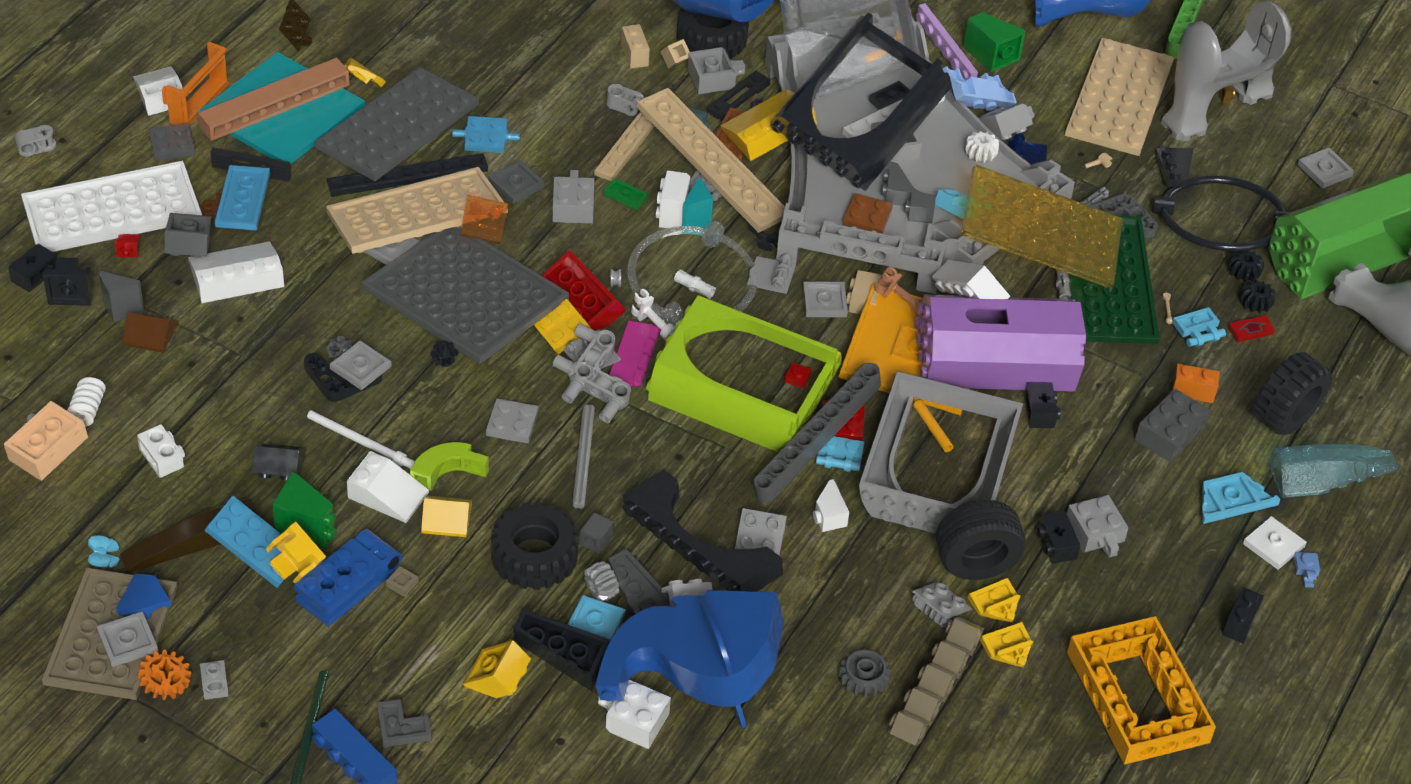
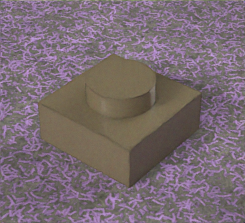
[386,566,419,597]

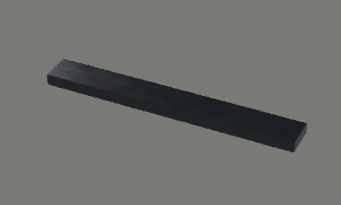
[327,153,488,197]

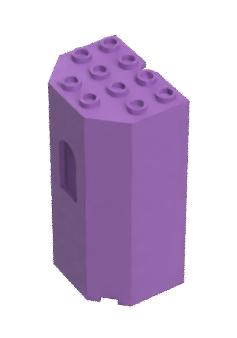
[915,294,1086,391]

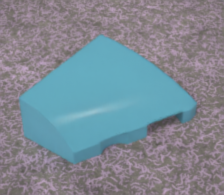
[935,189,992,220]

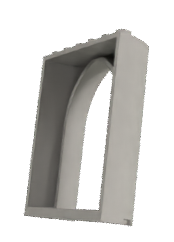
[859,371,1023,533]

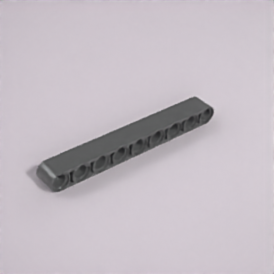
[754,363,881,503]

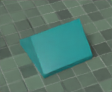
[681,178,713,234]

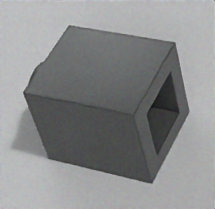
[580,513,614,554]

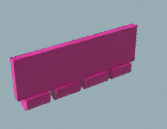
[609,321,660,387]

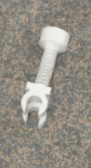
[631,289,675,341]

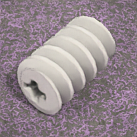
[67,377,106,427]

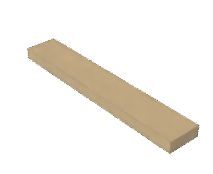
[594,111,655,181]

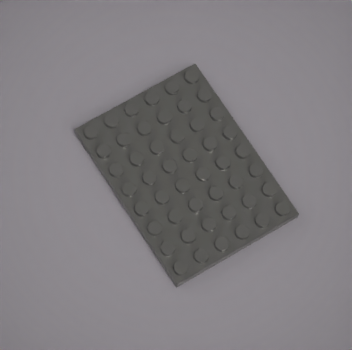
[361,226,569,364]

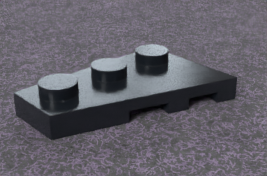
[1155,147,1194,187]

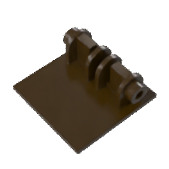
[279,0,312,51]

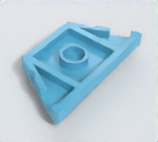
[1202,472,1280,524]

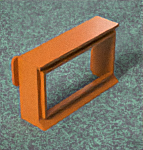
[162,42,230,126]

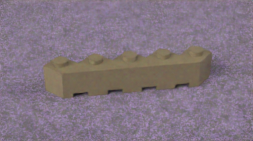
[889,617,984,746]

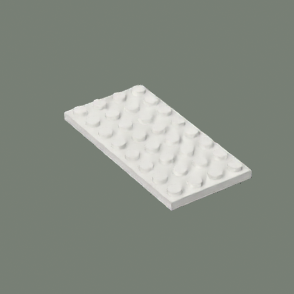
[21,161,202,252]

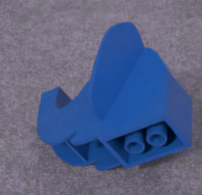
[595,590,784,729]

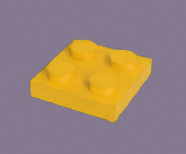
[534,299,591,354]

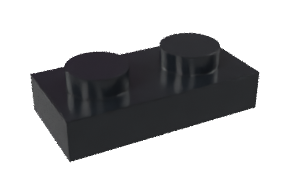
[869,81,910,110]

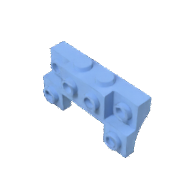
[943,66,1017,111]

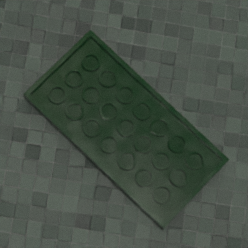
[1061,214,1159,344]

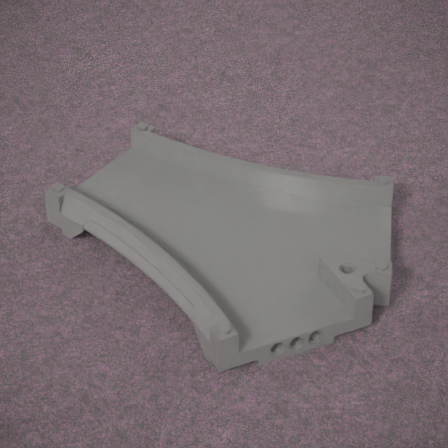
[765,15,1075,294]

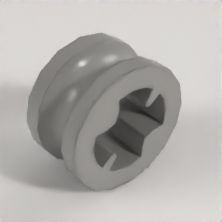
[610,269,621,287]

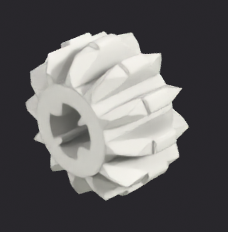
[965,131,999,163]

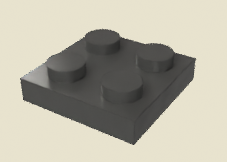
[149,123,195,161]
[488,160,545,204]

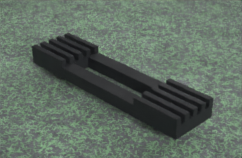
[706,71,771,122]
[210,147,291,182]

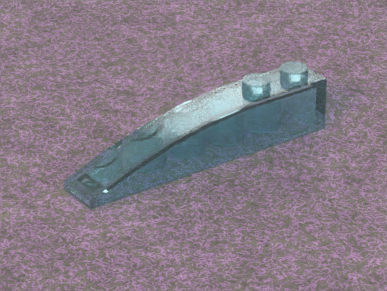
[1269,444,1399,498]

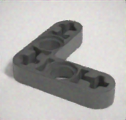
[1084,194,1158,238]

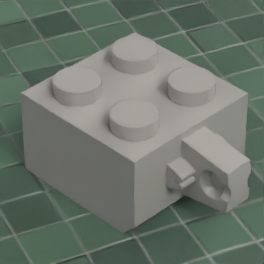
[688,47,745,94]
[978,103,1035,141]
[553,170,594,224]
[1067,495,1128,558]

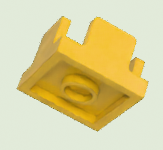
[266,522,326,584]

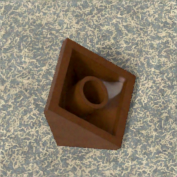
[122,312,178,353]

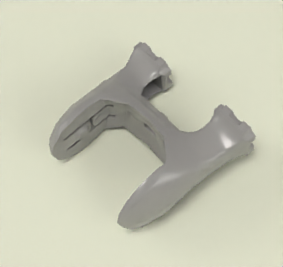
[1161,1,1292,142]
[1328,248,1411,356]

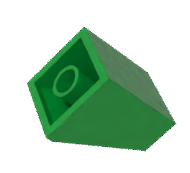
[963,12,1026,72]
[273,472,337,549]

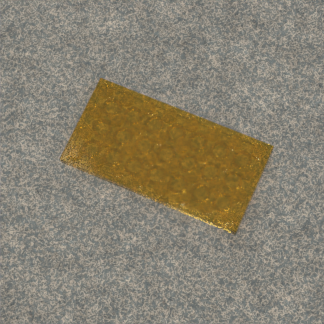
[961,164,1123,288]

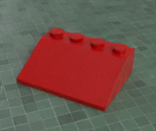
[541,250,626,331]

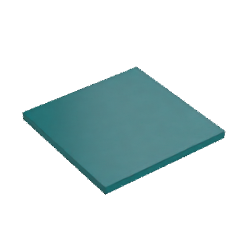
[197,52,366,165]

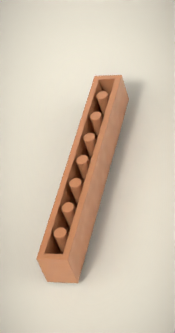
[198,58,350,141]

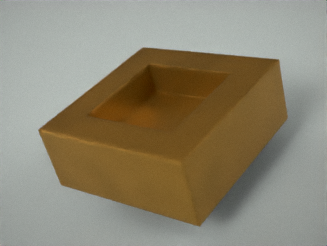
[1220,85,1235,106]

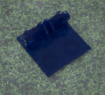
[1008,133,1047,165]

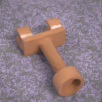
[874,267,923,316]

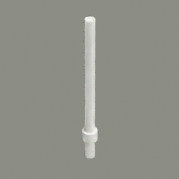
[307,410,415,469]

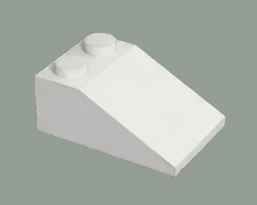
[347,451,429,523]

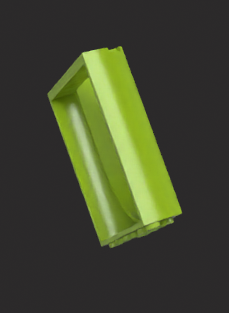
[646,295,842,453]

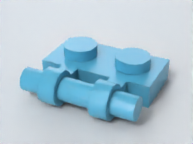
[1172,307,1226,347]
[816,436,864,472]

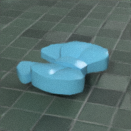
[88,535,120,568]

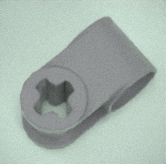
[606,84,644,116]
[15,125,56,157]

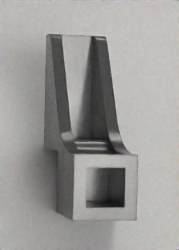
[882,162,936,224]

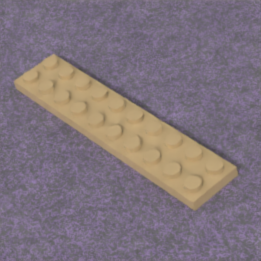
[636,88,785,233]

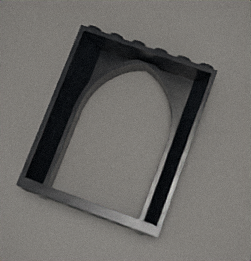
[770,13,952,191]

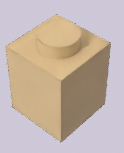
[660,39,690,69]

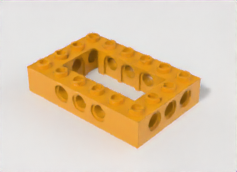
[1067,616,1216,765]

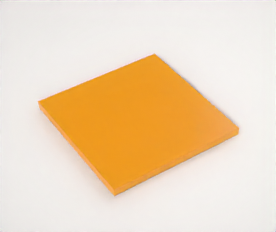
[839,283,969,416]

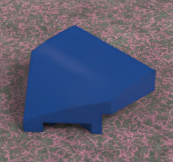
[115,574,172,620]

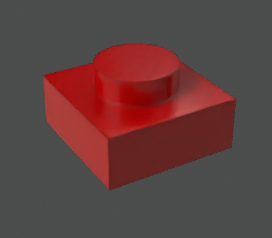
[784,362,812,389]

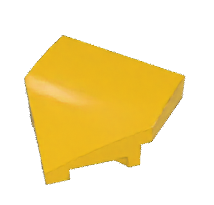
[344,57,386,87]
[967,578,1020,622]
[980,622,1033,667]

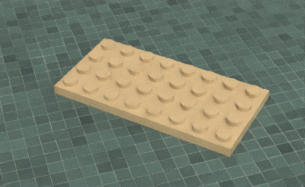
[1065,38,1174,156]
[326,167,508,254]

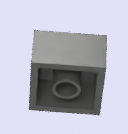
[164,213,212,258]

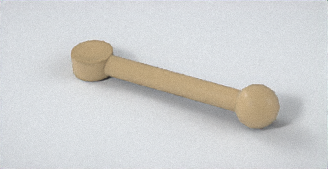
[1162,292,1173,324]

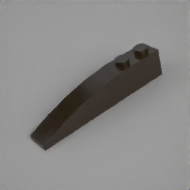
[120,497,258,574]

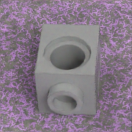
[200,660,229,700]

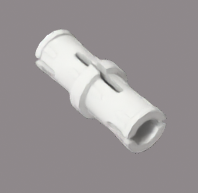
[674,269,716,299]

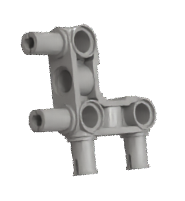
[553,323,631,424]

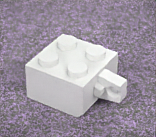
[656,170,690,230]
[598,680,671,749]

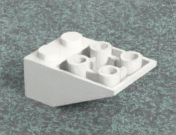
[133,66,183,116]

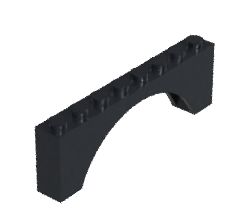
[623,470,783,592]

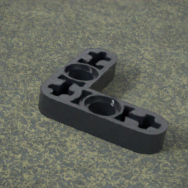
[304,353,382,402]

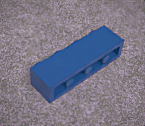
[312,709,397,784]

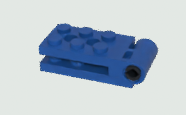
[294,529,402,627]

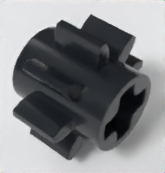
[430,340,458,367]

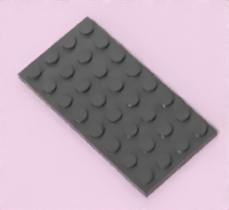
[315,67,479,181]

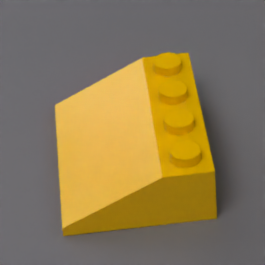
[721,89,817,161]

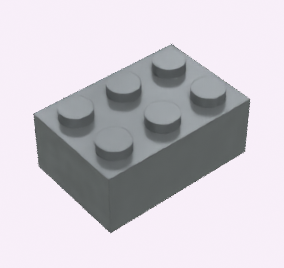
[1135,389,1211,463]

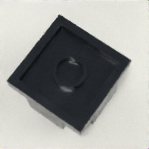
[43,257,93,306]

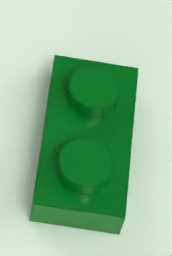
[604,178,648,211]

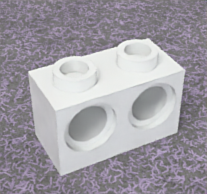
[137,425,185,478]

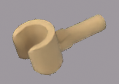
[1084,153,1112,168]

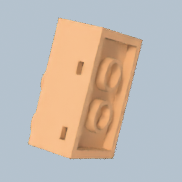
[4,401,88,481]

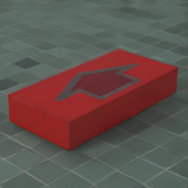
[1228,315,1275,342]

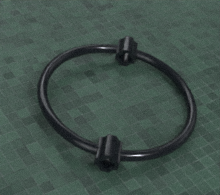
[1153,176,1291,251]

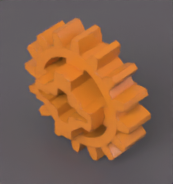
[137,649,191,700]

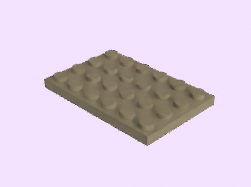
[42,568,178,700]

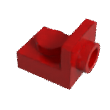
[115,234,140,258]

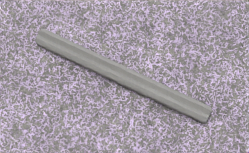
[572,404,595,509]

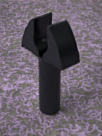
[748,224,778,252]

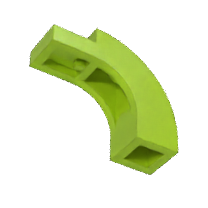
[410,442,489,491]

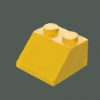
[463,640,531,698]

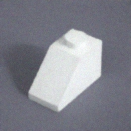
[813,479,849,532]

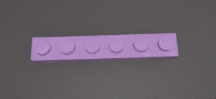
[916,3,978,81]

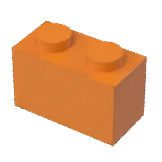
[1172,364,1220,403]

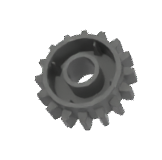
[839,649,891,698]

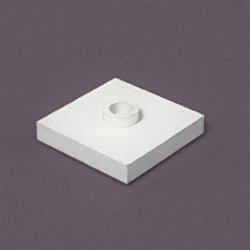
[1243,516,1307,570]

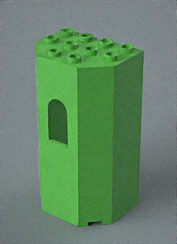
[1268,173,1411,300]

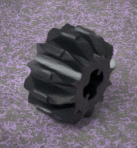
[1229,250,1264,282]
[1240,279,1275,313]

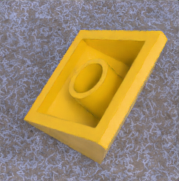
[421,496,472,537]

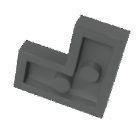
[377,699,432,748]

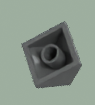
[99,271,144,322]

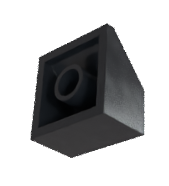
[252,443,306,480]

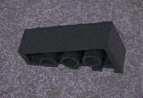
[514,609,610,691]

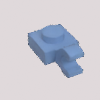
[1293,552,1320,588]

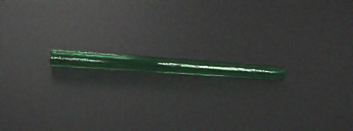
[290,670,329,784]

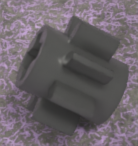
[326,336,352,359]

